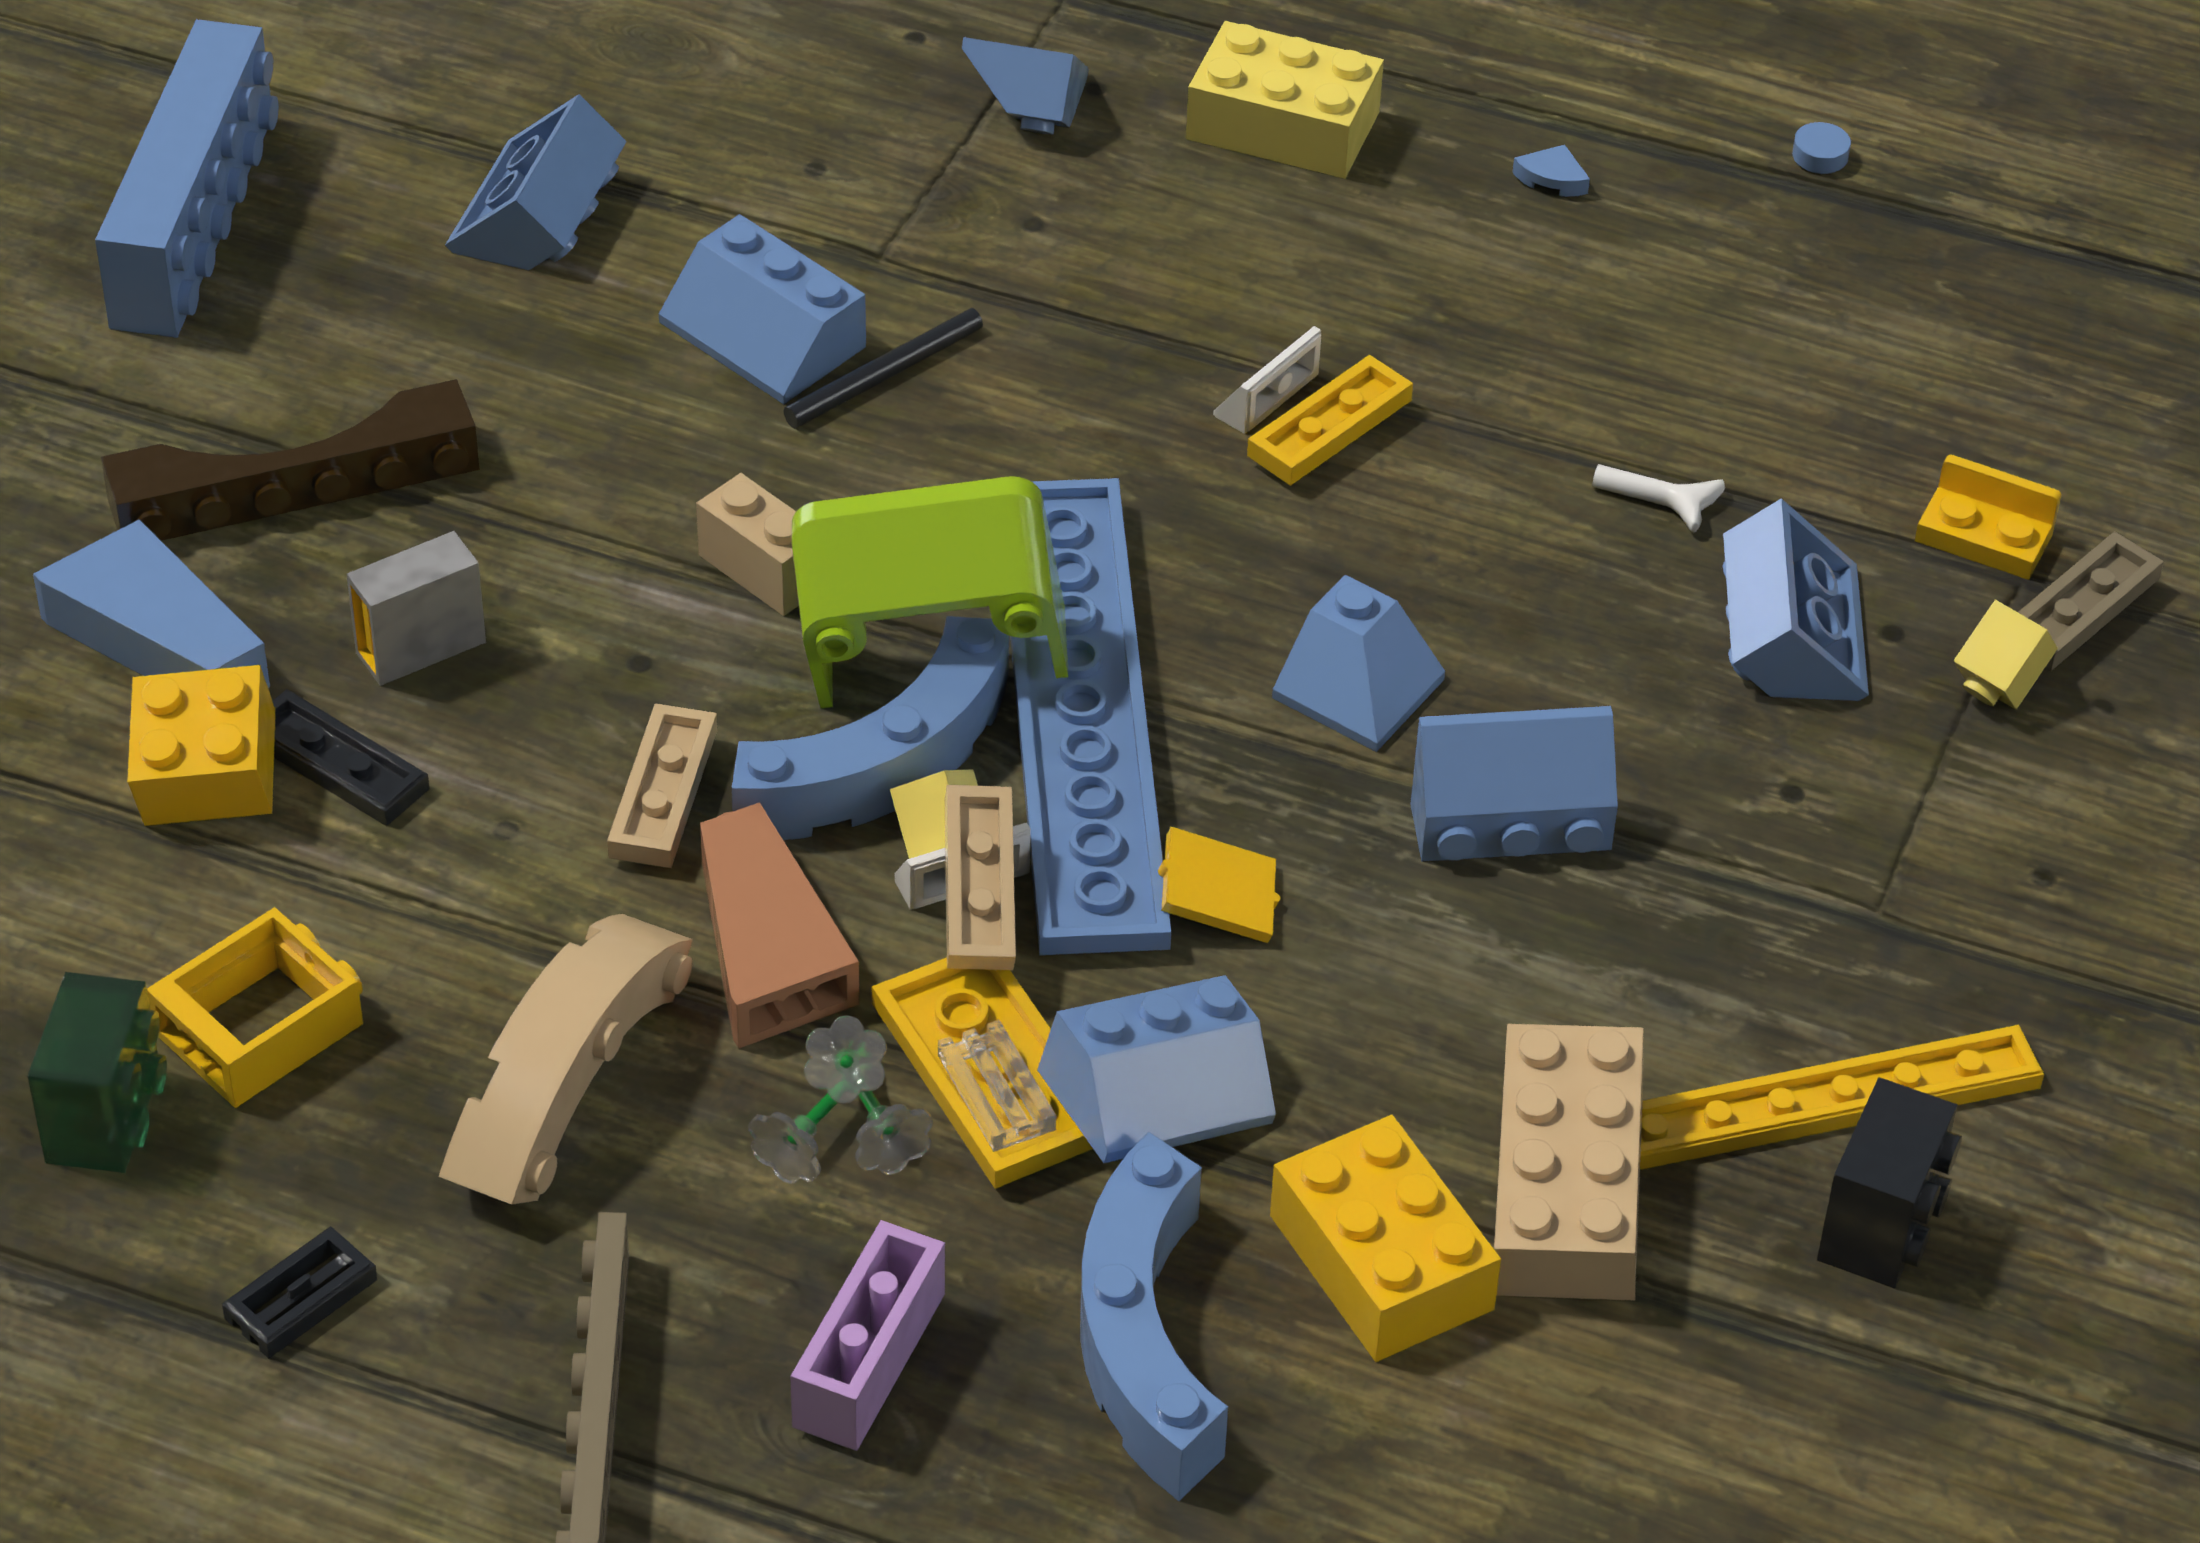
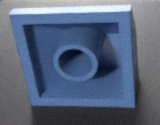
[962,37,1089,135]
[1272,575,1445,752]

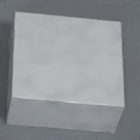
[347,531,486,686]

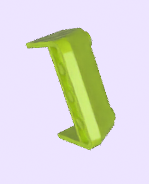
[792,476,1068,708]

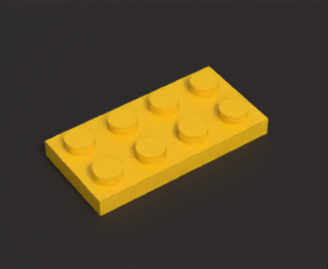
[872,957,1093,1189]

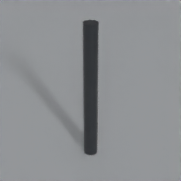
[783,308,983,429]

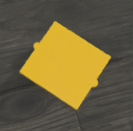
[1158,827,1280,943]

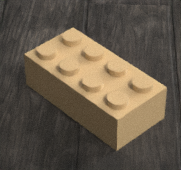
[1494,1024,1643,1300]

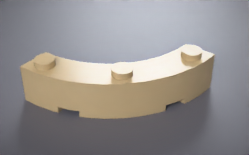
[438,914,693,1205]

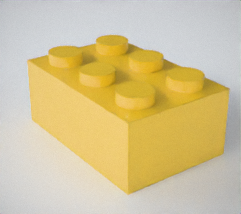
[1270,1114,1501,1363]

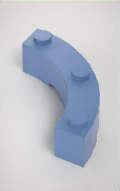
[732,616,1009,840]
[1080,1132,1228,1501]

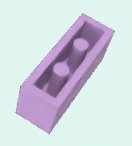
[790,1220,945,1451]

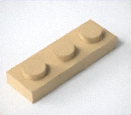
[607,704,717,868]
[945,785,1016,970]

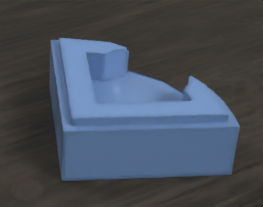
[1513,145,1590,197]

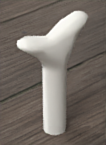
[1592,464,1725,533]

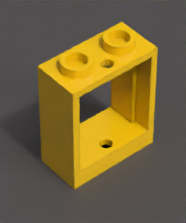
[146,907,363,1108]

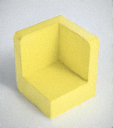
[890,769,978,859]

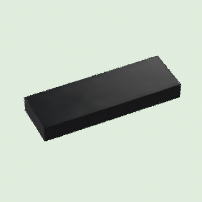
[273,689,430,826]

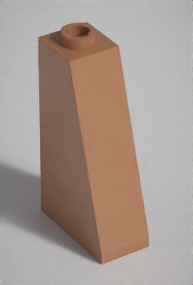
[700,802,859,1049]

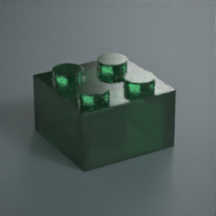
[27,972,167,1173]

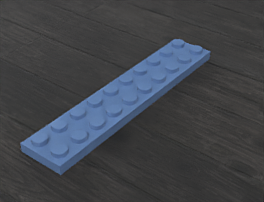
[1010,478,1171,955]

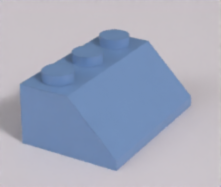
[445,94,627,270]
[659,214,866,404]
[1723,499,1869,701]
[1411,706,1618,861]
[1037,975,1276,1163]

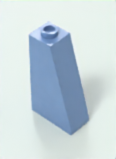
[33,520,270,688]

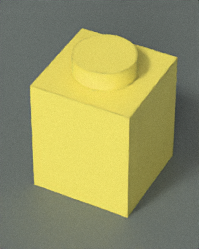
[1953,600,2058,710]

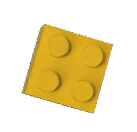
[127,665,275,826]

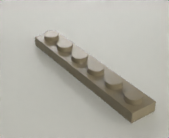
[556,1212,630,1543]

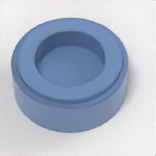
[1792,122,1851,174]

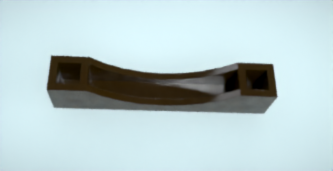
[101,379,480,541]

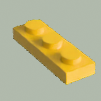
[1247,355,1413,486]

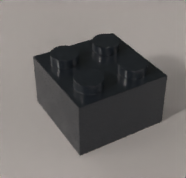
[1817,1077,1962,1289]

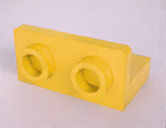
[1915,455,2061,580]

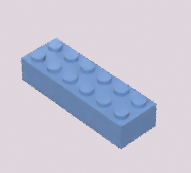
[95,19,279,338]

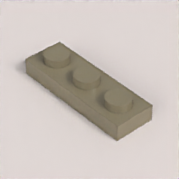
[2018,531,2164,671]

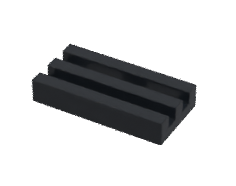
[222,1226,377,1359]

